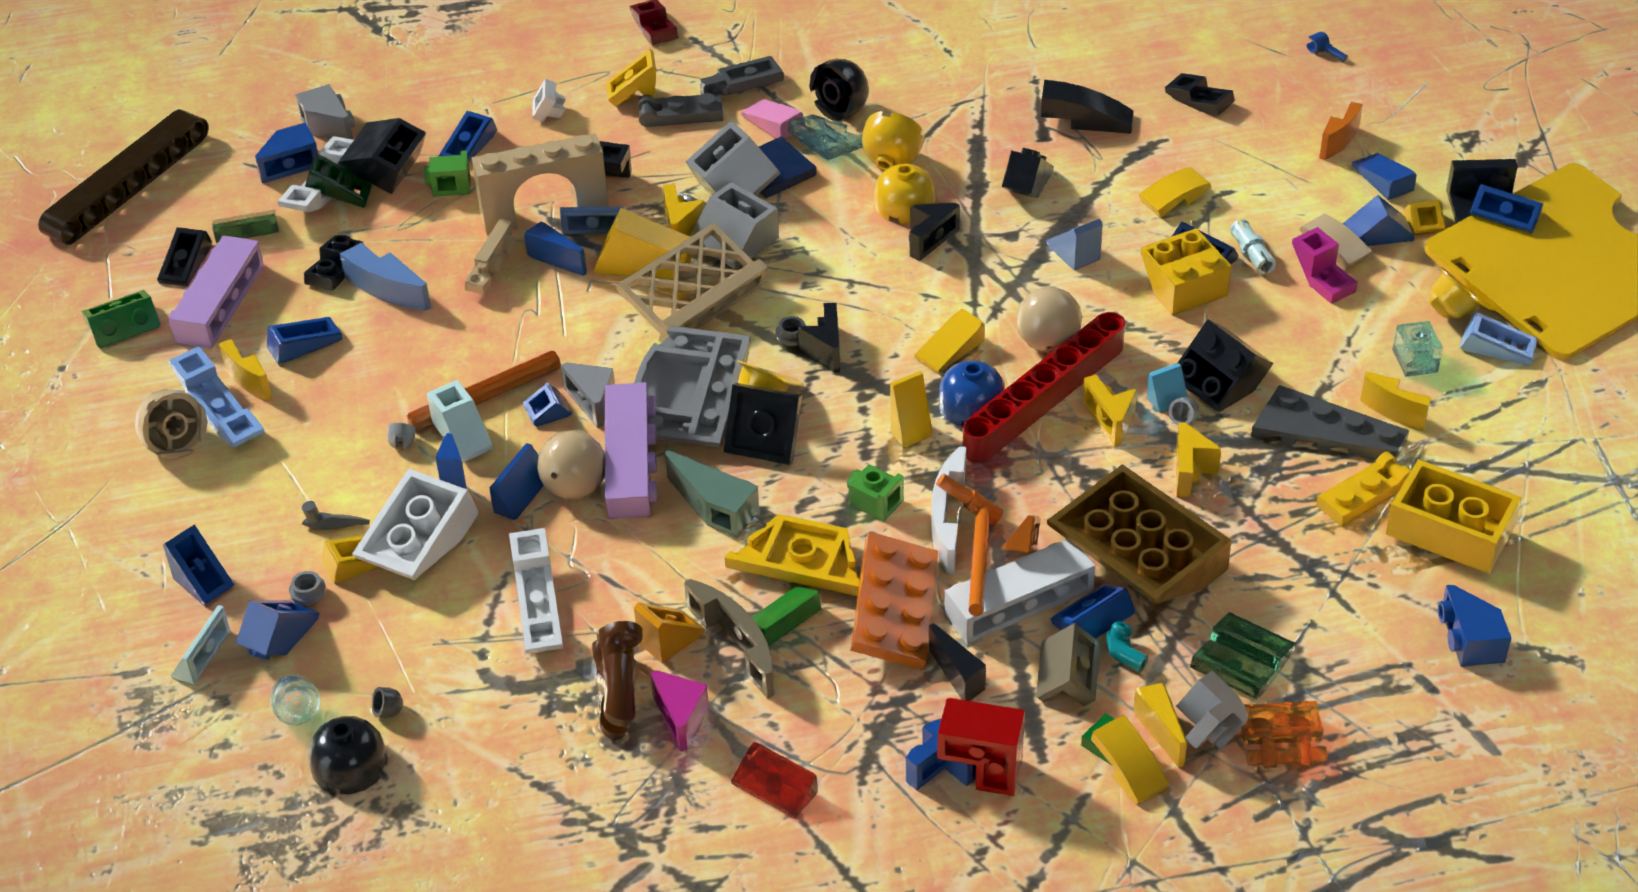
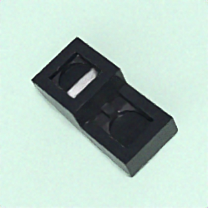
[1165,73,1235,116]

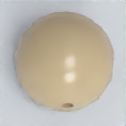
[1016,287,1083,353]
[537,430,605,500]

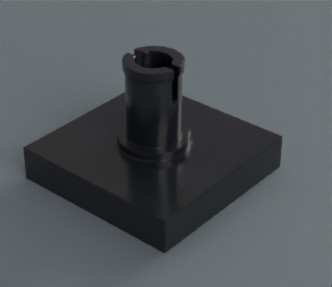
[723,383,803,465]

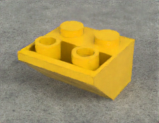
[1140,228,1232,315]

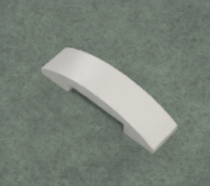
[278,136,354,212]
[931,447,966,575]
[509,528,563,654]

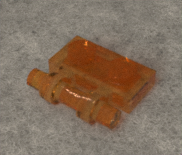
[1241,701,1328,769]

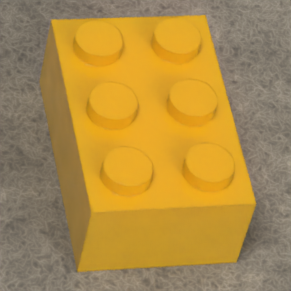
[1385,459,1522,574]

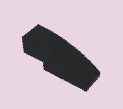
[1041,79,1134,134]

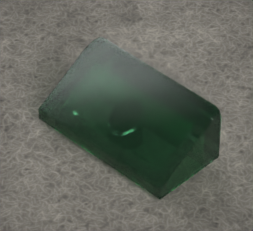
[212,209,279,243]

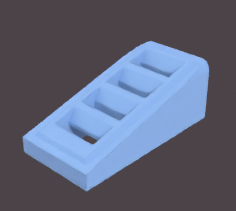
[1460,312,1537,365]

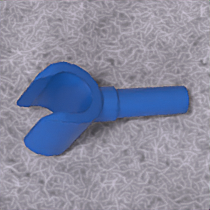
[1306,32,1348,62]

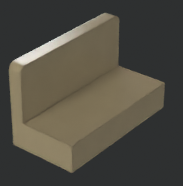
[1036,623,1100,706]

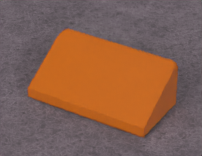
[1002,515,1041,553]

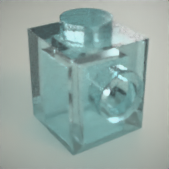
[1392,321,1443,377]

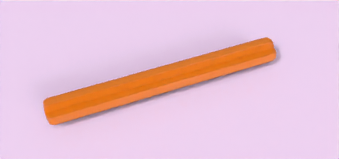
[406,350,561,431]

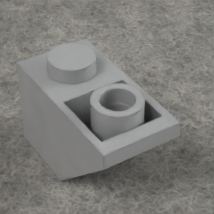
[295,84,355,140]

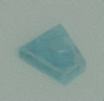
[788,114,863,161]

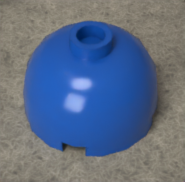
[939,360,1005,425]

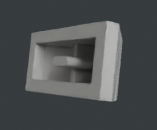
[561,362,615,428]

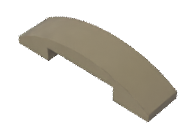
[684,579,774,699]

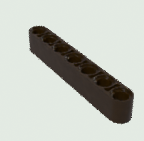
[38,109,209,245]

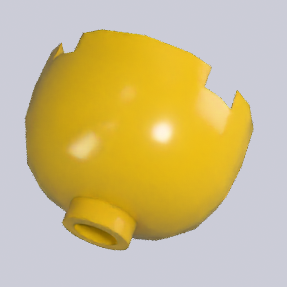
[862,112,925,170]
[874,164,936,224]

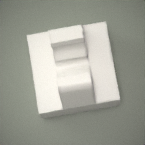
[532,79,566,122]

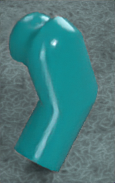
[1106,621,1148,673]

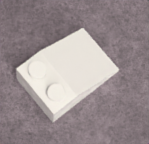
[352,468,479,580]

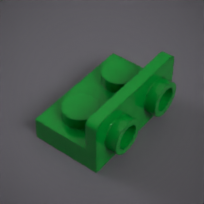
[81,290,161,348]

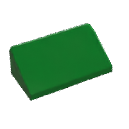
[752,586,821,646]

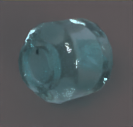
[269,674,321,726]

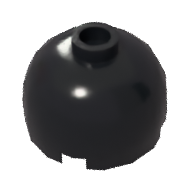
[809,58,869,121]
[308,716,388,795]

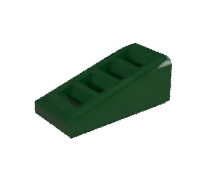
[305,154,372,208]

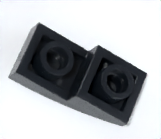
[304,235,363,291]

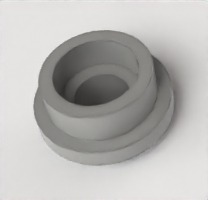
[289,571,326,605]

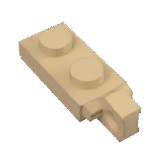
[465,219,516,296]

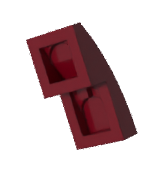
[629,0,679,45]

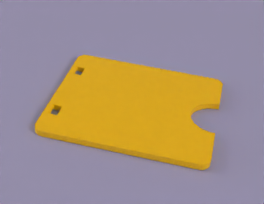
[1425,163,1638,360]

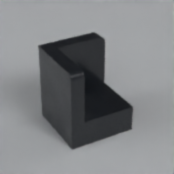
[599,141,632,178]

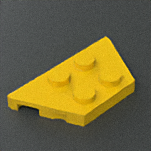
[725,514,860,596]

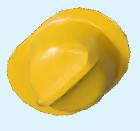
[1429,267,1496,319]
[737,360,804,392]

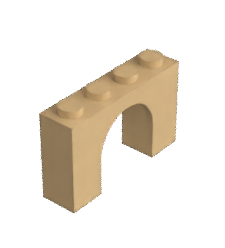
[471,133,609,236]

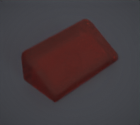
[731,742,818,819]

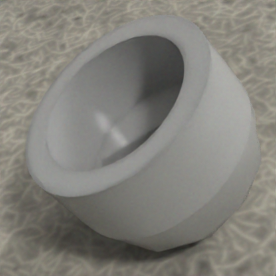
[1169,397,1199,425]
[387,423,416,449]

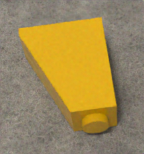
[593,208,693,279]

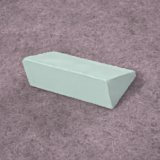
[171,605,231,684]

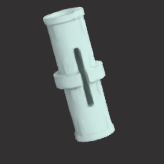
[1230,219,1277,275]

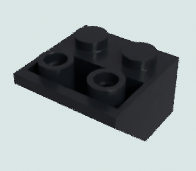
[338,118,427,194]
[1177,319,1274,412]

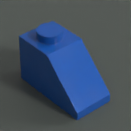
[255,122,319,183]
[236,600,320,660]

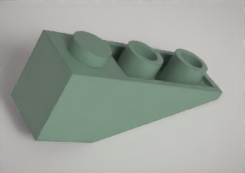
[665,450,760,538]

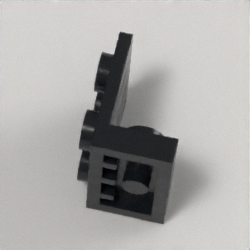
[1446,159,1518,223]

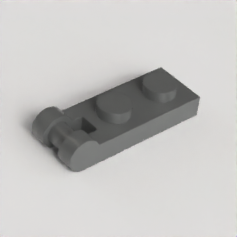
[637,93,723,127]

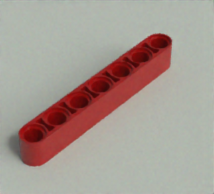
[962,312,1126,463]

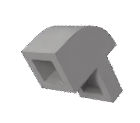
[1176,670,1248,750]

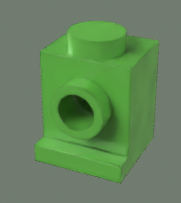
[424,151,471,197]
[847,464,904,522]

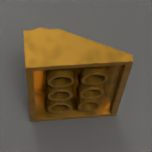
[1047,464,1232,604]

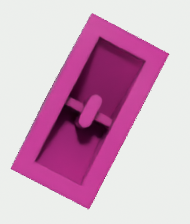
[650,670,709,752]

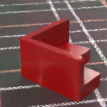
[937,698,1025,796]

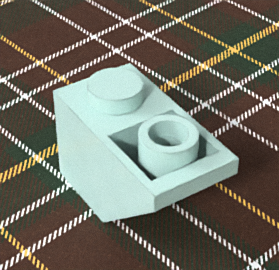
[427,380,493,463]

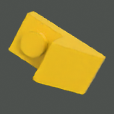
[605,49,657,107]
[663,183,705,236]
[1082,374,1137,446]
[1176,422,1221,498]

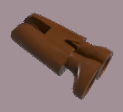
[592,621,643,740]

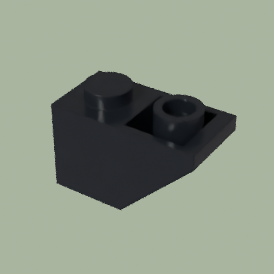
[1002,148,1054,198]

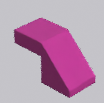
[1292,227,1358,304]

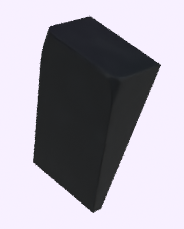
[157,227,212,286]
[929,623,986,701]

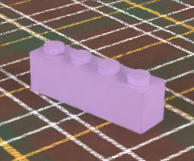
[169,235,264,349]
[605,382,657,519]

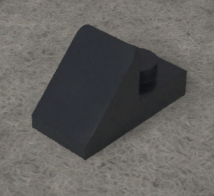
[909,203,960,261]
[798,303,840,372]

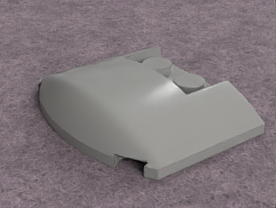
[634,326,751,448]

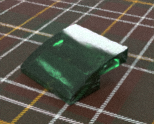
[1190,612,1296,700]

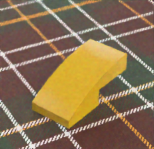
[1139,167,1212,218]
[219,339,272,401]
[1360,371,1431,431]
[1091,714,1169,805]

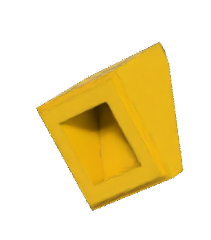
[1404,200,1446,235]

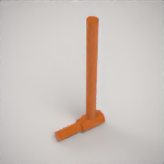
[936,473,1003,616]

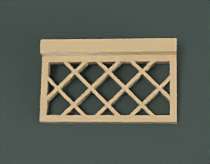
[617,222,768,343]

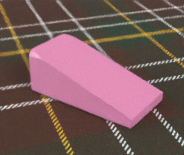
[741,99,804,139]

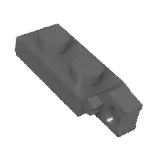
[700,56,784,96]

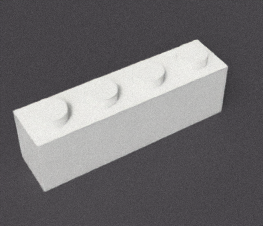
[944,539,1095,644]

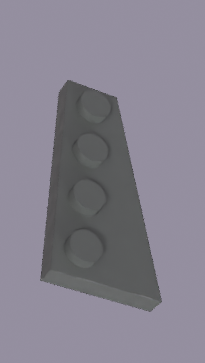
[1251,385,1409,459]

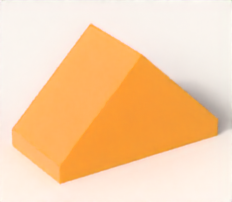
[634,602,705,663]

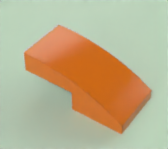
[1319,102,1363,160]

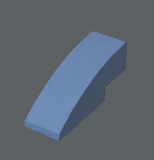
[340,243,431,311]

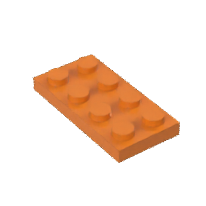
[850,531,938,670]

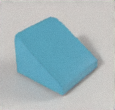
[1147,363,1188,413]

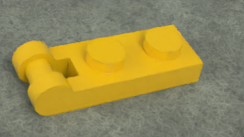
[1316,452,1411,526]

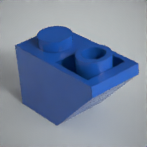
[1438,585,1511,667]

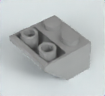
[686,121,781,196]
[690,182,779,269]

